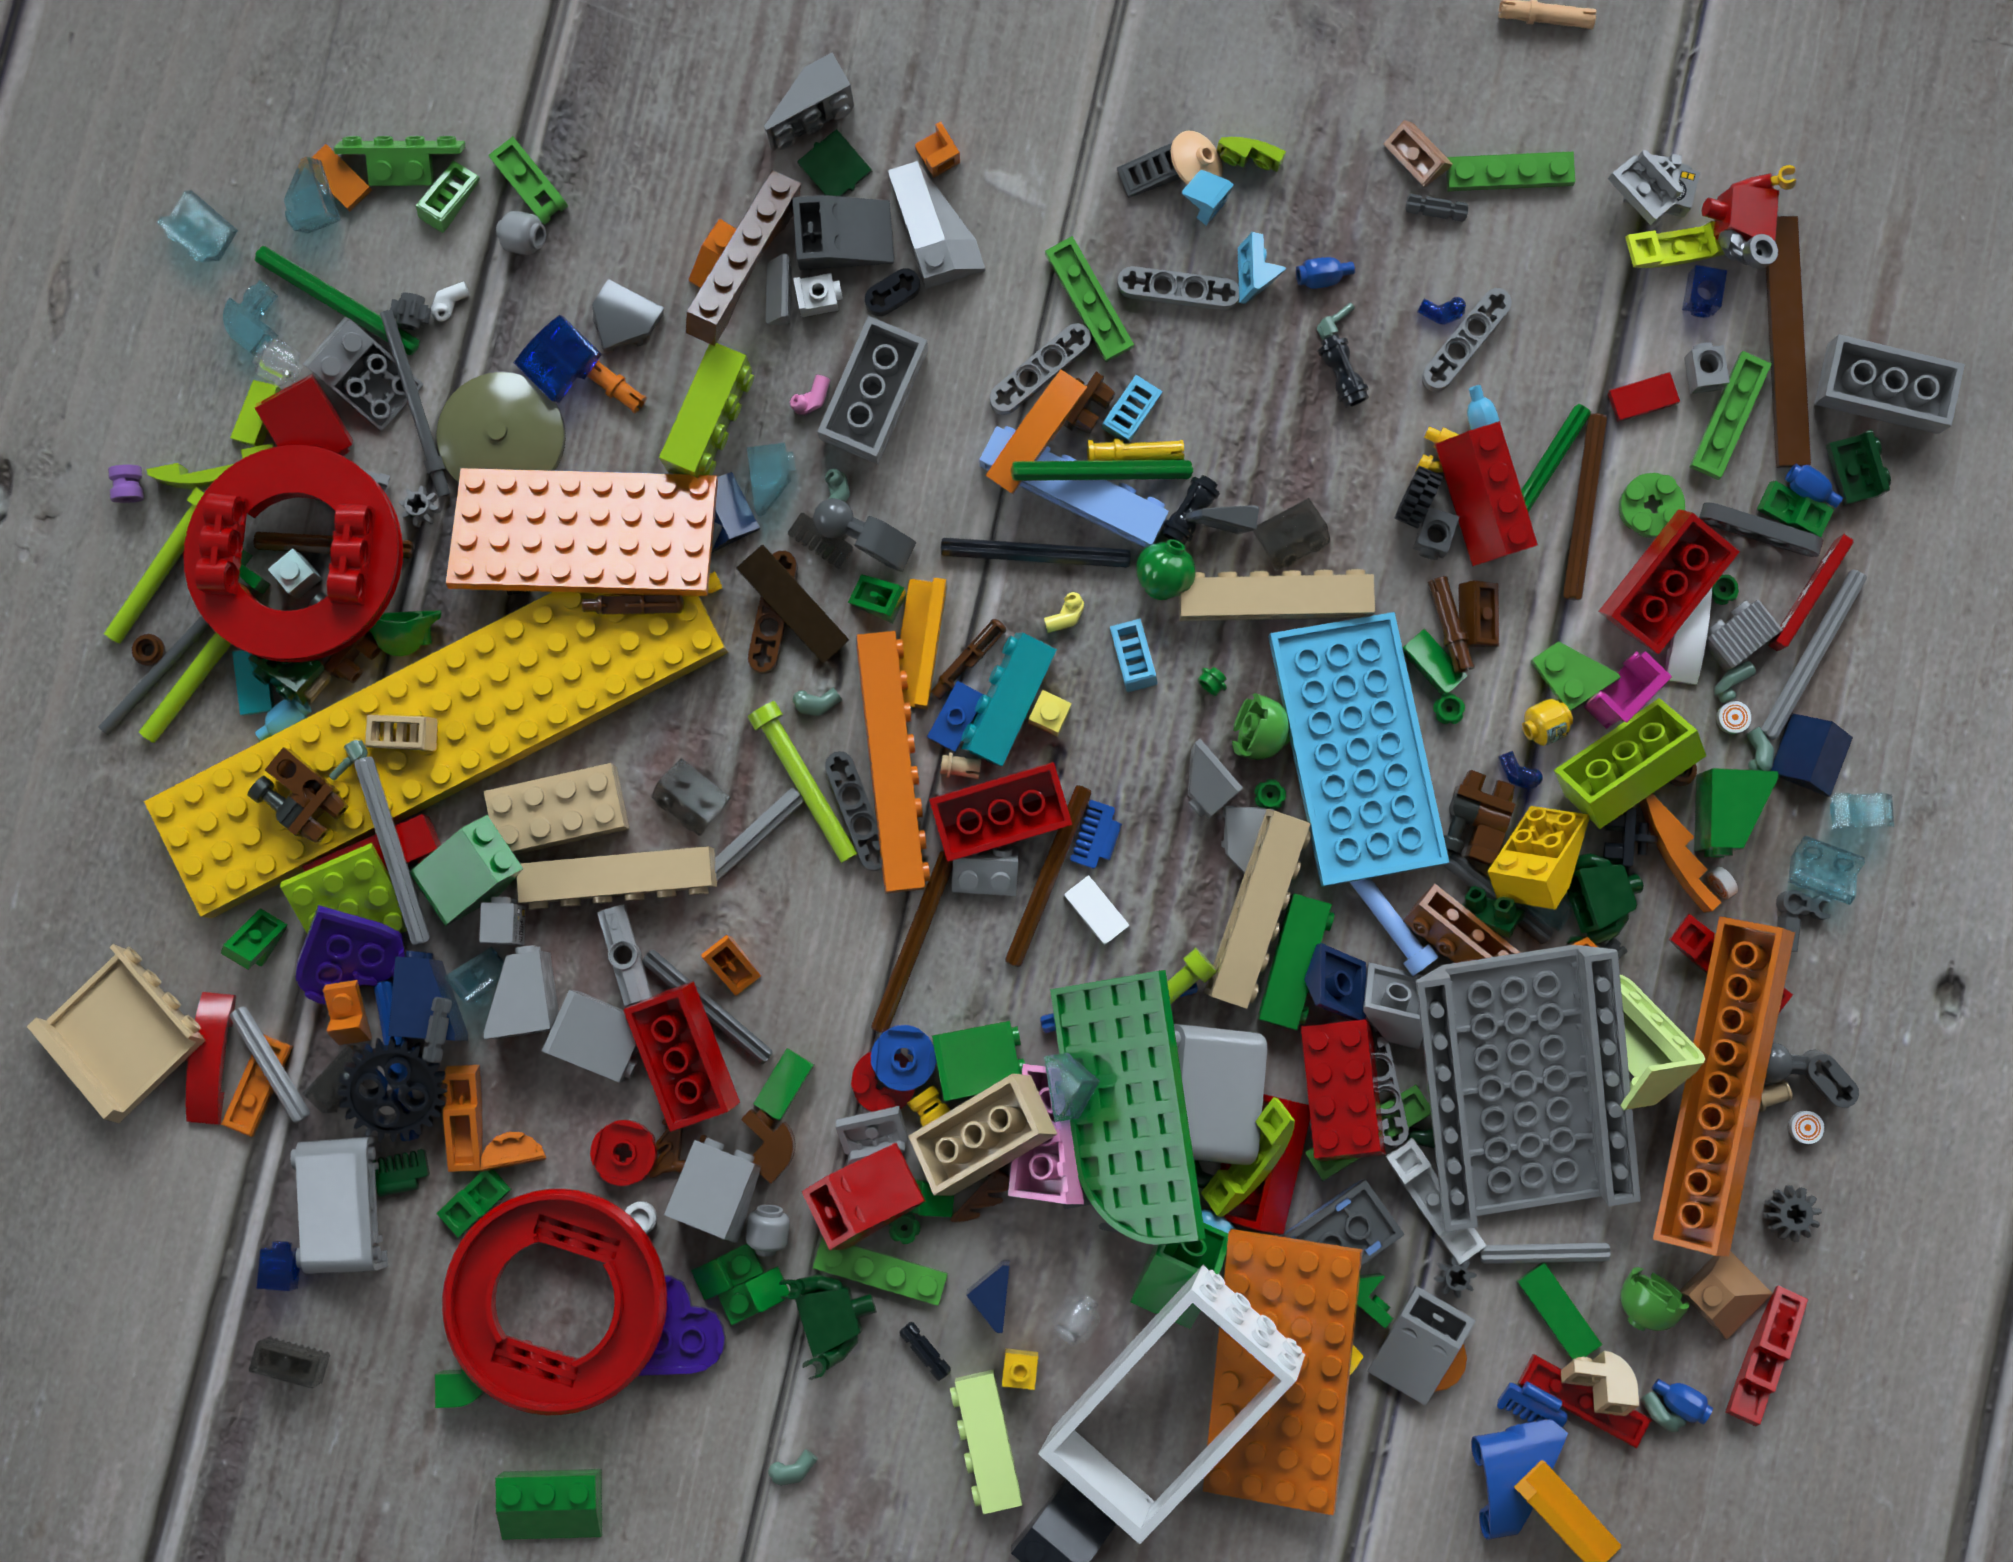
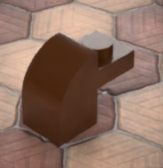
[741,1109,796,1184]

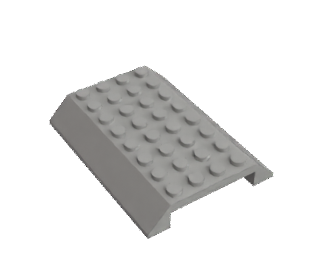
[1416,945,1641,1232]

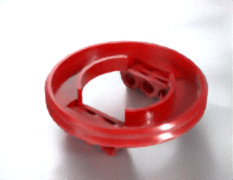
[183,445,403,662]
[442,1189,667,1416]

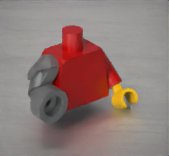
[1701,165,1796,269]

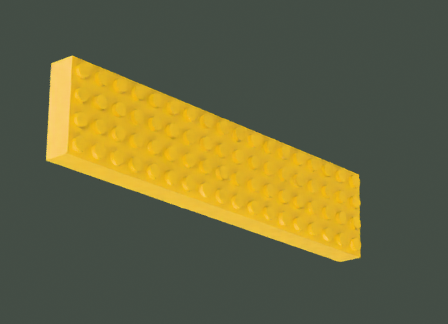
[144,592,728,918]

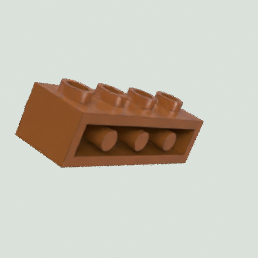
[1403,883,1521,963]

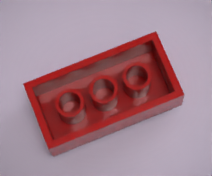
[1301,1019,1386,1162]

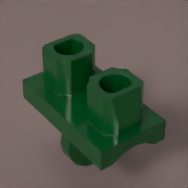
[1462,886,1525,938]

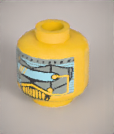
[1522,699,1573,746]

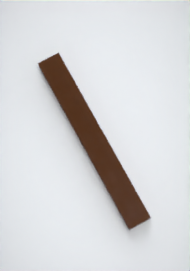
[1766,216,1811,468]

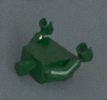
[1566,853,1644,945]
[779,1274,877,1380]

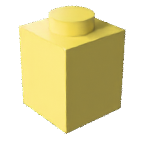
[1029,690,1072,737]

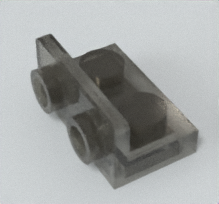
[1254,498,1330,571]

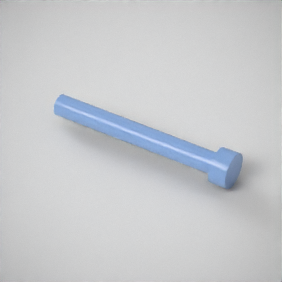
[1350,878,1439,976]

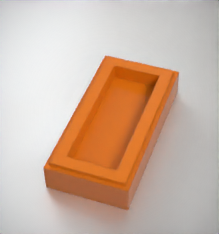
[303,144,372,212]

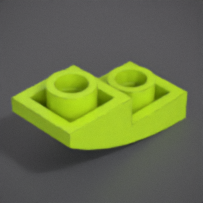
[1217,137,1286,172]

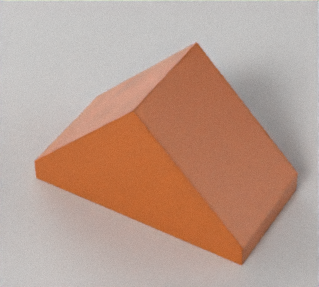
[701,935,761,996]

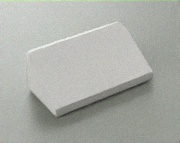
[1063,875,1129,946]

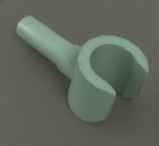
[1317,303,1355,340]
[329,740,368,781]

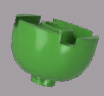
[1232,693,1290,760]
[1620,1267,1690,1331]

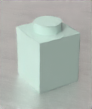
[268,548,323,599]

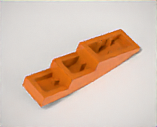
[985,369,1088,494]
[1639,793,1722,913]

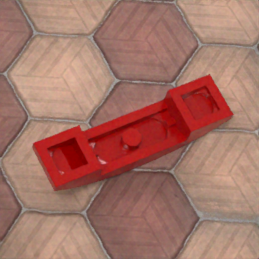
[1669,914,1794,1013]
[186,992,236,1125]

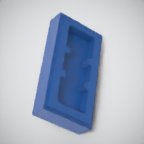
[927,681,983,753]

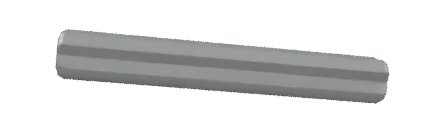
[715,788,804,881]
[230,1006,310,1122]
[1479,1243,1611,1264]

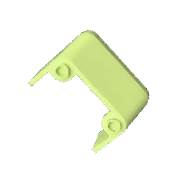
[1620,975,1705,1110]

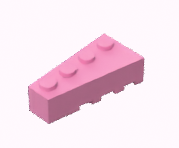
[1008,1064,1084,1204]

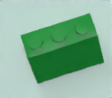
[495,1469,602,1540]

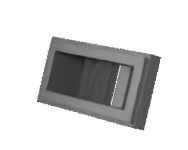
[1117,143,1181,198]
[1185,505,1259,534]

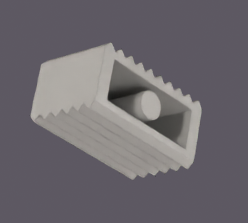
[1705,599,1783,672]

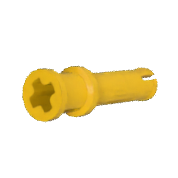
[1087,439,1184,461]

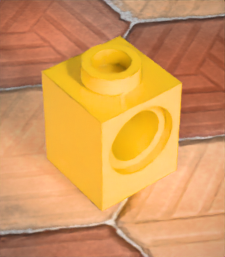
[1002,1348,1038,1390]

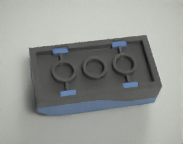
[1280,1179,1405,1266]

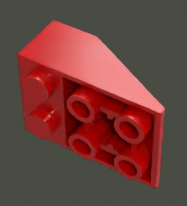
[801,1143,925,1250]

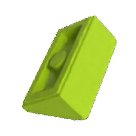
[230,380,282,447]

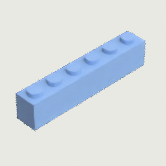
[979,426,1169,548]

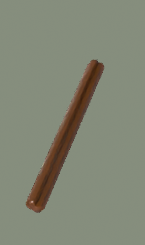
[1563,413,1607,601]
[1005,785,1091,967]
[871,850,953,1033]

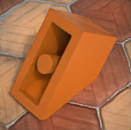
[688,219,736,289]

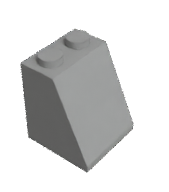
[483,945,559,1039]
[542,990,638,1082]
[664,1138,761,1243]

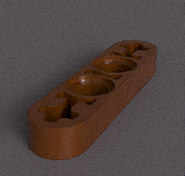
[748,551,798,674]

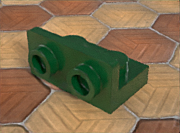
[248,654,325,705]

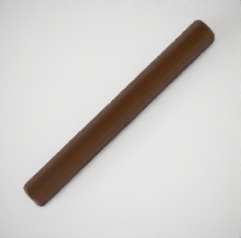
[254,531,413,559]

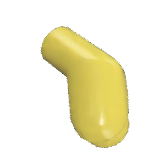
[1044,592,1084,633]

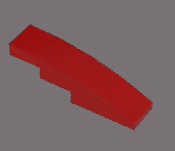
[1725,1285,1808,1426]

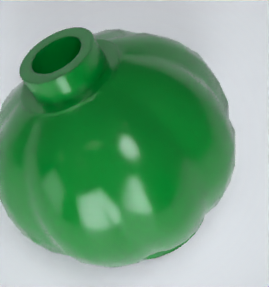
[1136,539,1196,600]

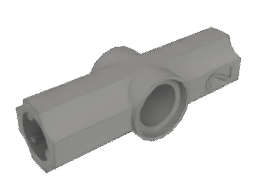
[597,904,652,1006]

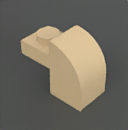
[1561,1351,1639,1416]

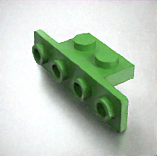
[334,136,466,186]

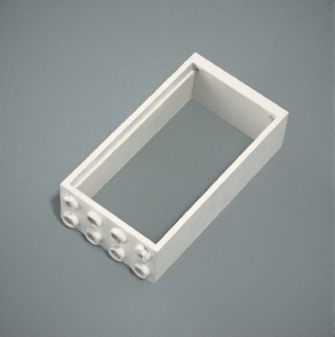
[1038,1265,1305,1544]

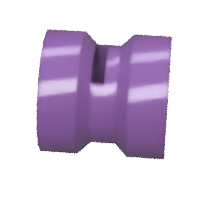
[108,465,144,503]

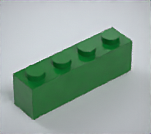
[1257,893,1335,1030]

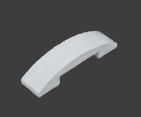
[1665,588,1712,685]
[1385,1138,1486,1264]

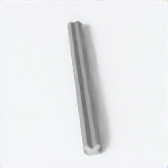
[1761,569,1867,740]
[354,757,430,945]

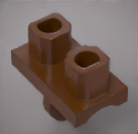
[1064,372,1115,434]

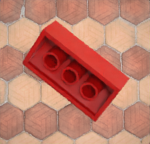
[1434,421,1538,567]
[1598,509,1740,655]
[929,762,1073,862]
[623,981,740,1132]
[1211,1094,1310,1235]

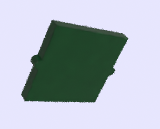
[797,129,872,196]

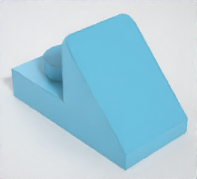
[1182,170,1234,226]
[1238,232,1286,304]

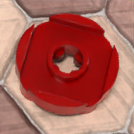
[851,1052,916,1112]
[590,1120,657,1186]

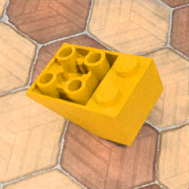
[1487,806,1589,910]

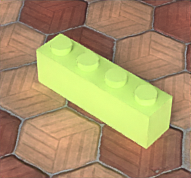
[950,1369,1022,1514]

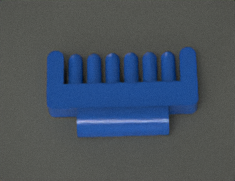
[1070,800,1122,869]
[1497,1381,1567,1427]

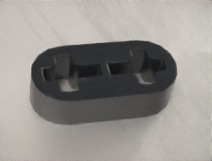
[865,268,920,317]

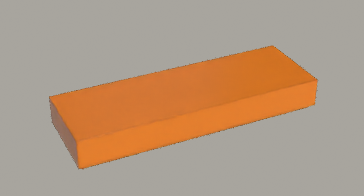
[221,1034,293,1137]

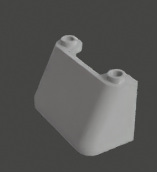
[1174,1024,1267,1165]
[291,1136,388,1274]

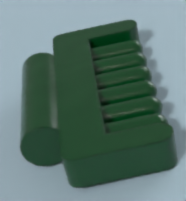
[372,1149,430,1197]

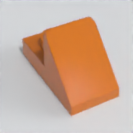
[323,980,372,1045]

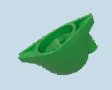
[369,610,442,657]

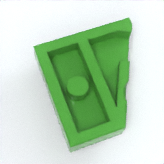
[1531,641,1621,711]

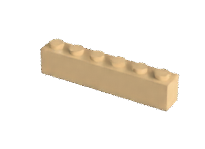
[1179,569,1375,621]
[1204,809,1311,1009]
[517,846,717,910]

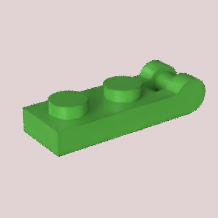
[488,136,569,225]

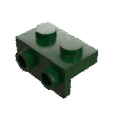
[1826,429,1891,506]

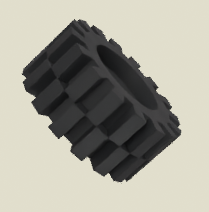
[1394,466,1443,529]

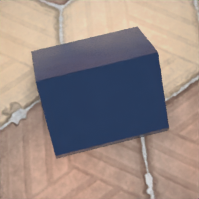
[1770,713,1853,797]
[966,1260,1010,1333]

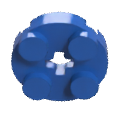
[871,1025,936,1091]

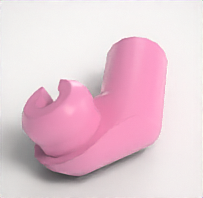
[790,375,830,415]

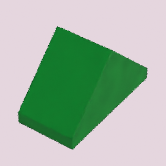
[848,574,906,624]

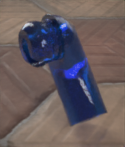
[1417,297,1466,325]
[1498,751,1543,789]

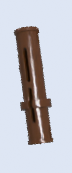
[1428,576,1475,674]

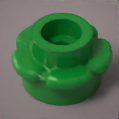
[1712,574,1739,605]
[1197,667,1227,696]
[1433,693,1465,725]
[1254,779,1286,810]
[889,1213,921,1244]

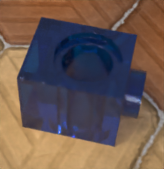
[1682,265,1727,318]
[256,1241,300,1291]

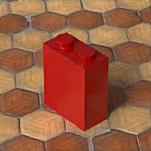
[254,373,353,456]

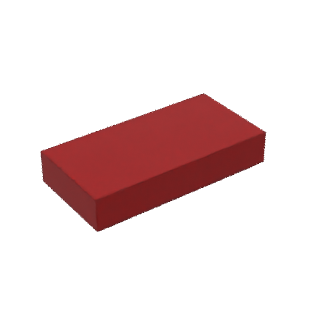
[1608,372,1680,422]

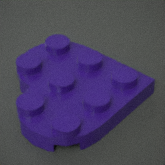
[295,905,405,1004]
[638,1275,726,1376]

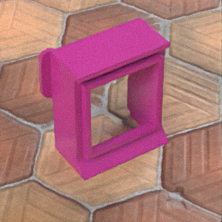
[1584,651,1672,729]

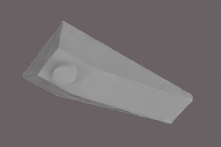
[888,161,986,289]

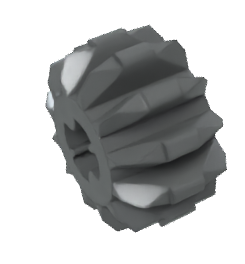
[1763,1185,1822,1242]

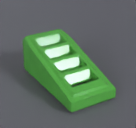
[416,160,480,233]

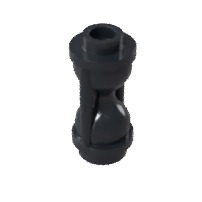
[1317,335,1369,408]
[1162,475,1220,545]

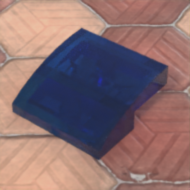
[513,315,602,403]

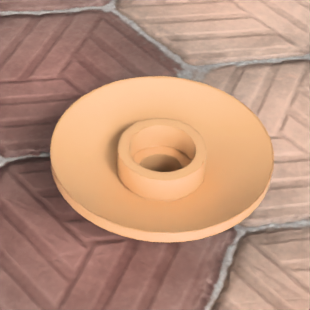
[1171,131,1223,185]

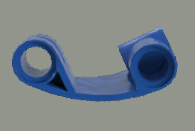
[1471,1419,1568,1540]

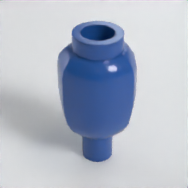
[1296,257,1355,289]
[1785,464,1843,508]
[1652,1378,1713,1424]

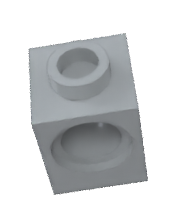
[1684,342,1730,394]

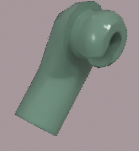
[825,468,850,502]
[1714,661,1756,704]
[793,687,842,716]
[1746,726,1774,771]
[1640,1391,1687,1432]
[768,1449,818,1486]

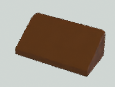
[1458,580,1499,647]

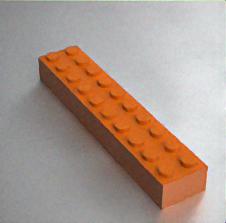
[1653,916,1795,1256]

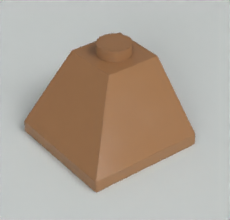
[1680,1251,1773,1340]

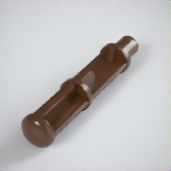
[582,595,684,615]
[930,619,1006,700]

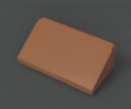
[1383,120,1453,187]

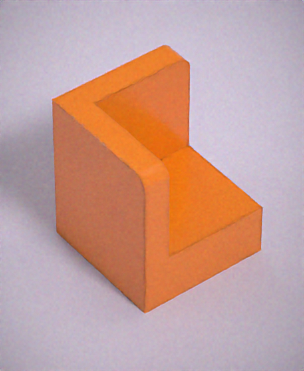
[915,122,960,178]

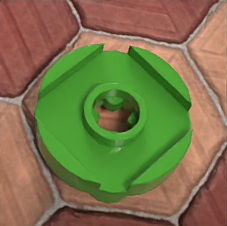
[1619,473,1685,538]

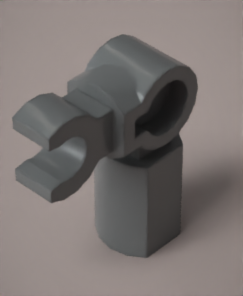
[1776,890,1832,952]

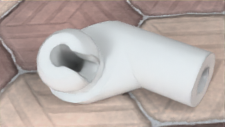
[431,281,470,322]

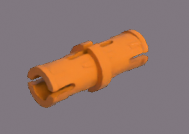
[584,359,647,414]

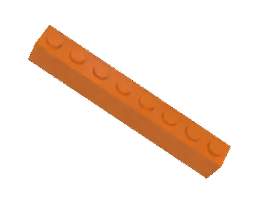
[856,631,930,894]

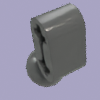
[813,498,917,572]
[1765,1042,1859,1108]

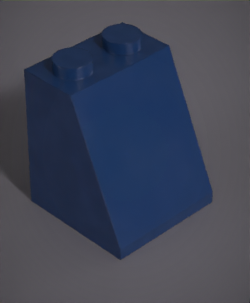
[388,951,468,1041]

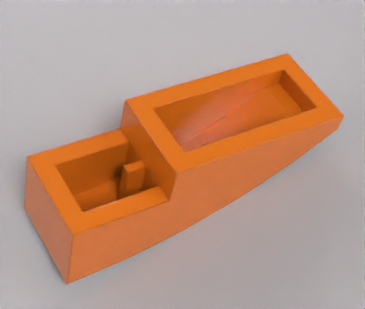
[442,1065,483,1172]

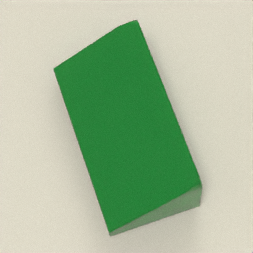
[1403,629,1467,696]
[753,1048,815,1121]

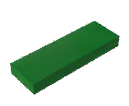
[1516,1263,1602,1360]

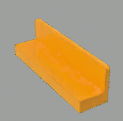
[899,578,947,710]
[1514,1460,1621,1562]

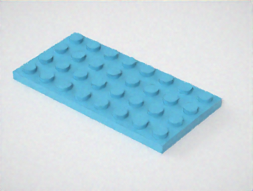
[1268,612,1449,887]

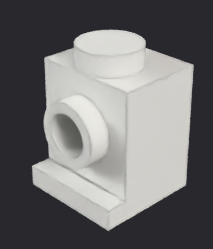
[793,273,843,317]

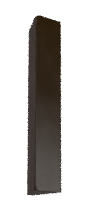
[736,545,849,663]

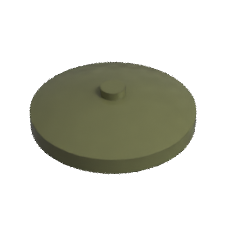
[437,372,566,483]

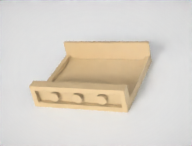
[27,944,205,1123]

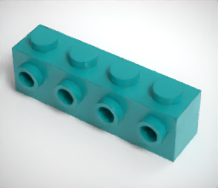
[961,632,1057,766]

